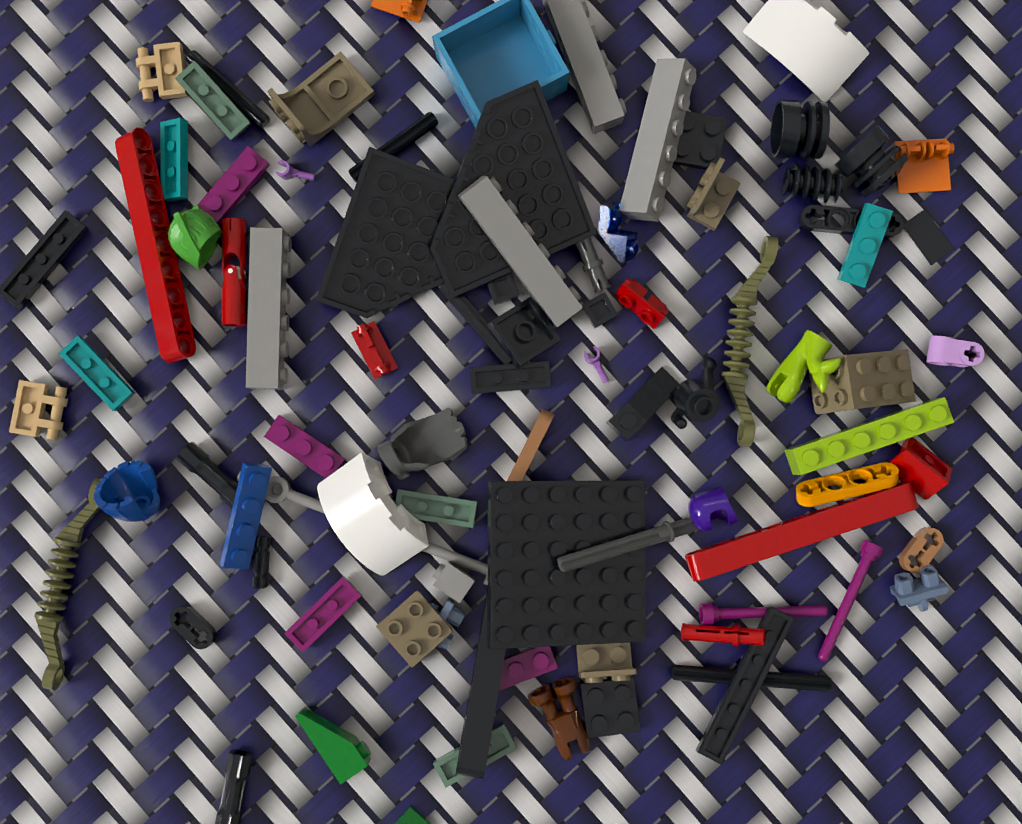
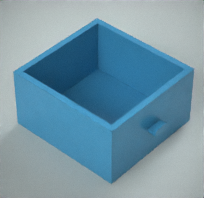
[432,0,570,129]

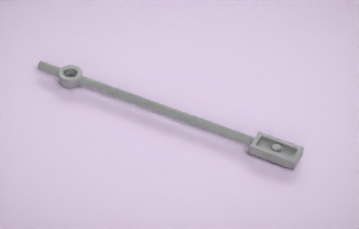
[237,471,488,585]

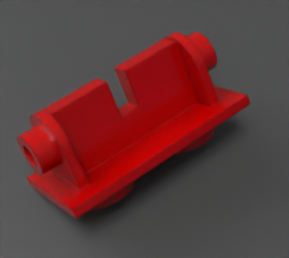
[614,278,669,329]
[351,321,398,380]

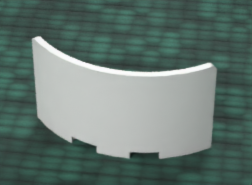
[743,0,869,102]
[317,452,429,576]

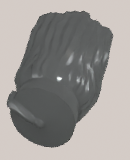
[377,408,468,480]

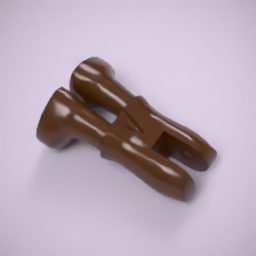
[527,677,590,761]

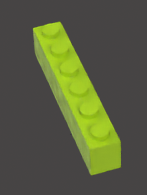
[784,397,954,475]

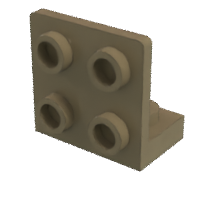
[686,157,741,231]
[376,591,452,668]
[576,643,637,683]

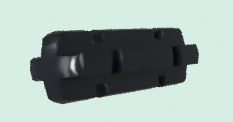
[252,536,271,589]

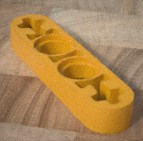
[796,462,899,507]

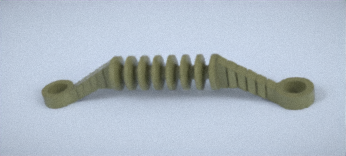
[721,236,778,447]
[34,477,101,690]

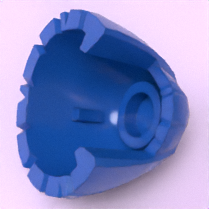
[94,460,160,522]

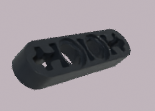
[798,205,904,238]

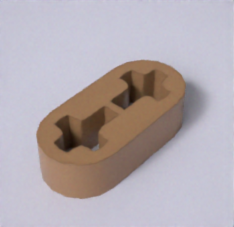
[899,527,944,573]

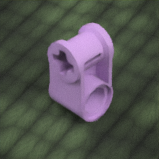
[926,336,984,367]

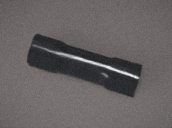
[176,442,238,509]
[215,749,253,824]

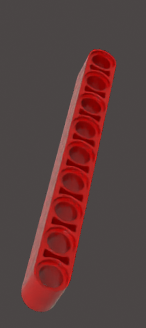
[115,128,196,364]
[685,481,919,582]

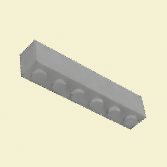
[542,0,627,134]
[619,58,696,222]
[457,175,583,327]
[246,227,292,390]

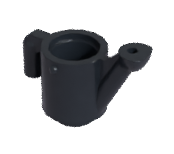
[671,356,719,429]

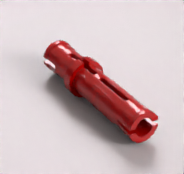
[681,623,765,647]

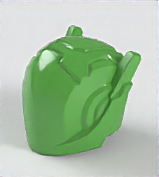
[168,205,222,270]

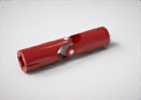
[222,218,246,327]

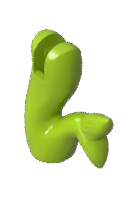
[766,330,841,403]

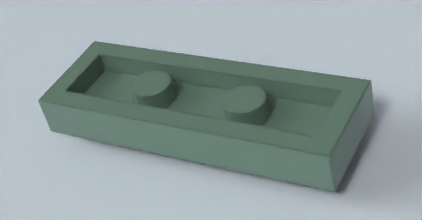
[175,61,251,141]
[395,489,477,528]
[433,722,517,788]

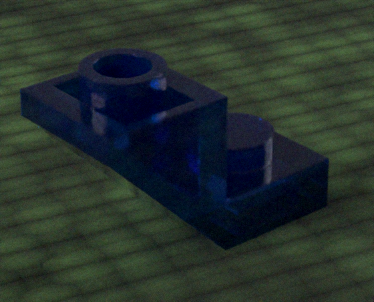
[598,201,639,263]

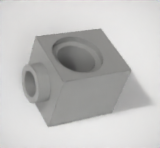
[432,561,476,603]

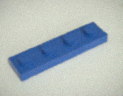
[220,462,272,569]

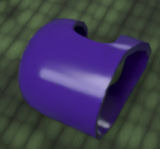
[688,486,738,531]

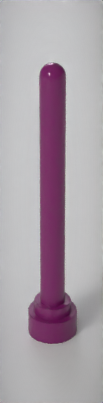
[818,539,884,662]
[699,603,828,625]

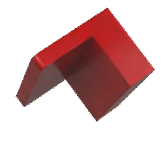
[888,437,952,500]

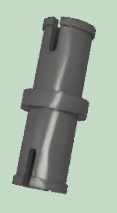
[575,238,611,293]

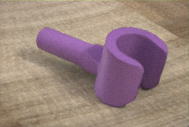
[276,160,315,181]
[584,346,609,383]

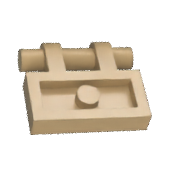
[136,42,188,102]
[9,380,68,440]

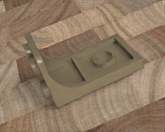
[267,51,375,147]
[808,349,916,414]

